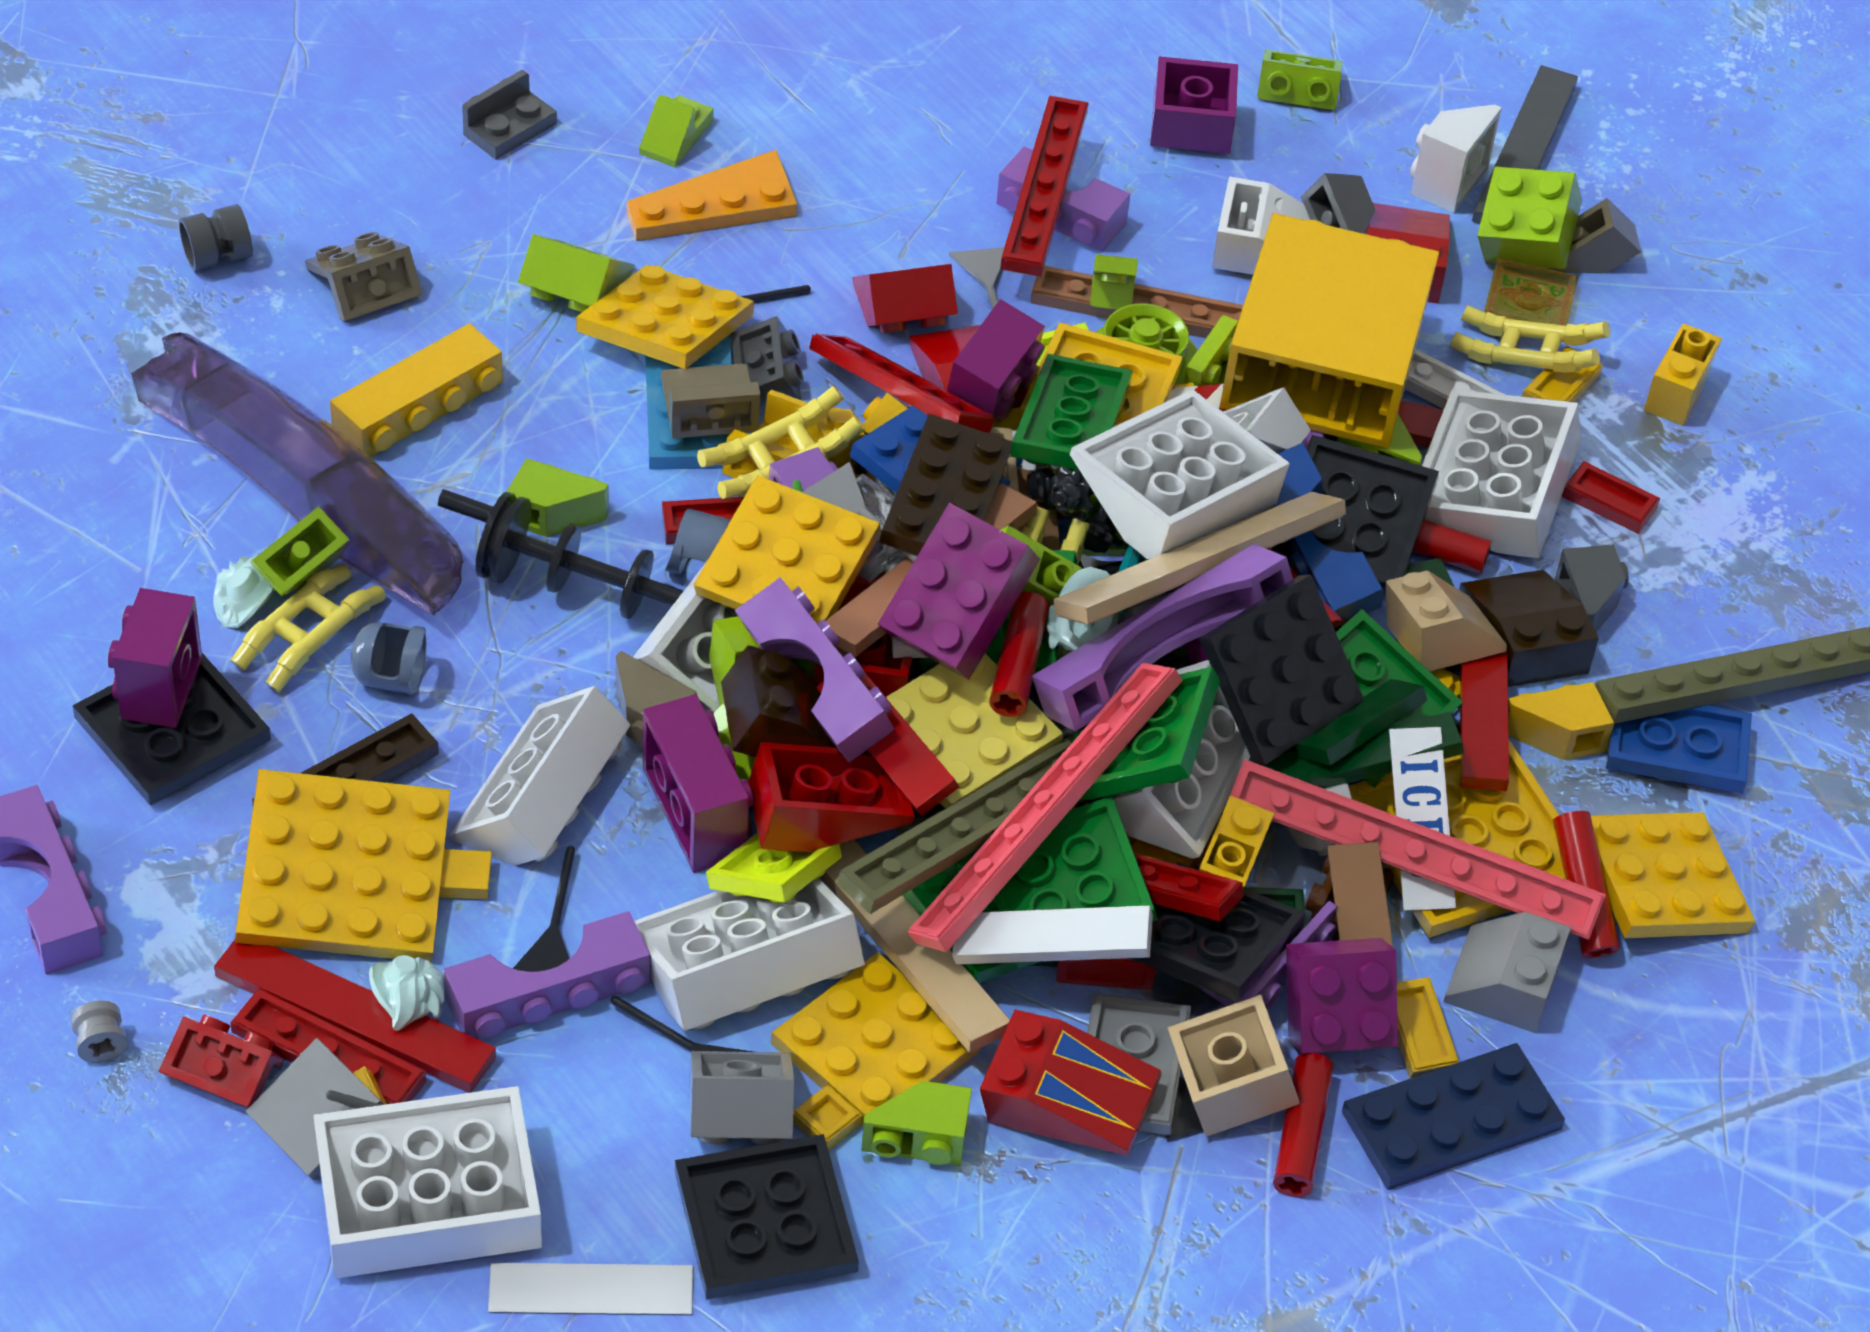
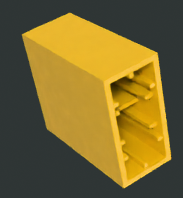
[1219,213,1439,449]

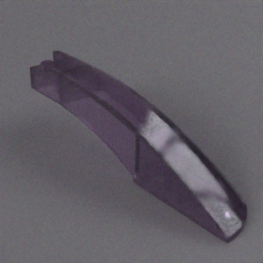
[131,332,464,616]

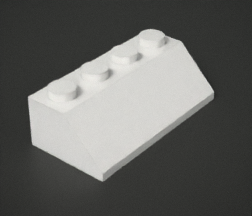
[633,561,738,713]
[1104,660,1250,859]
[449,686,631,866]

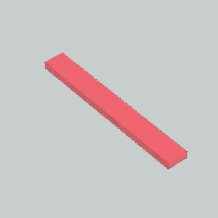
[908,662,1183,953]
[1230,759,1606,940]

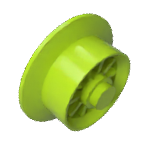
[1096,303,1198,385]

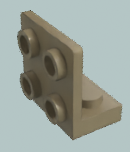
[305,232,423,321]
[661,363,760,439]

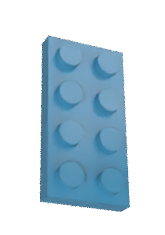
[645,335,732,469]

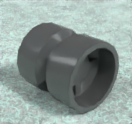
[178,204,253,271]

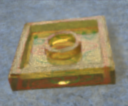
[1484,258,1578,326]

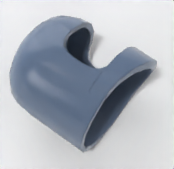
[665,508,731,575]
[351,622,427,695]

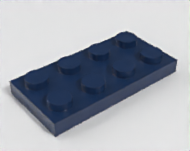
[1342,1043,1565,1190]

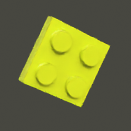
[706,833,842,903]

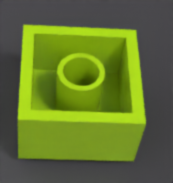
[1477,167,1582,269]

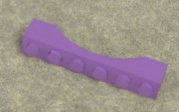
[1032,544,1293,731]

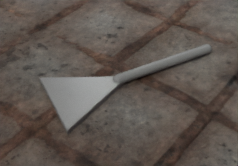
[949,247,1004,309]
[802,462,917,562]

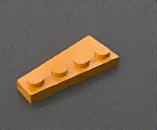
[626,150,797,241]

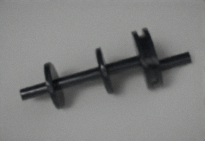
[437,489,684,619]

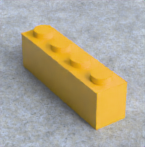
[330,323,503,460]

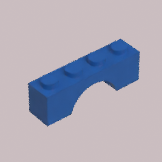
[1269,443,1383,623]

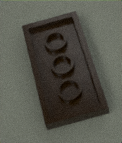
[879,414,1012,556]

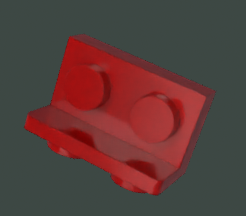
[158,1014,285,1108]

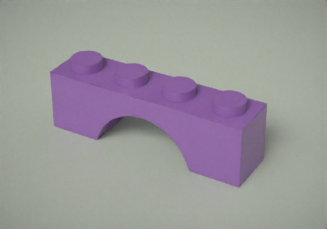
[735,577,895,763]
[0,784,107,974]
[444,911,651,1039]

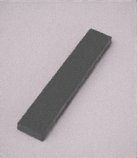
[1472,65,1578,224]

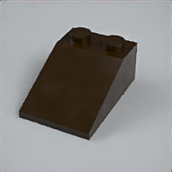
[1459,569,1599,687]
[721,645,836,757]

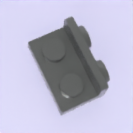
[462,70,557,160]
[731,316,804,400]

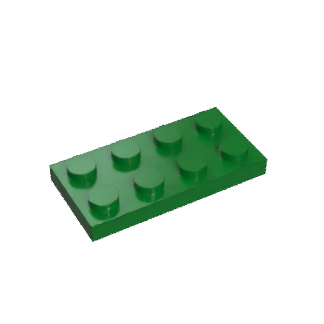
[1010,354,1133,473]

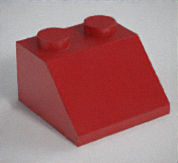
[852,264,958,333]

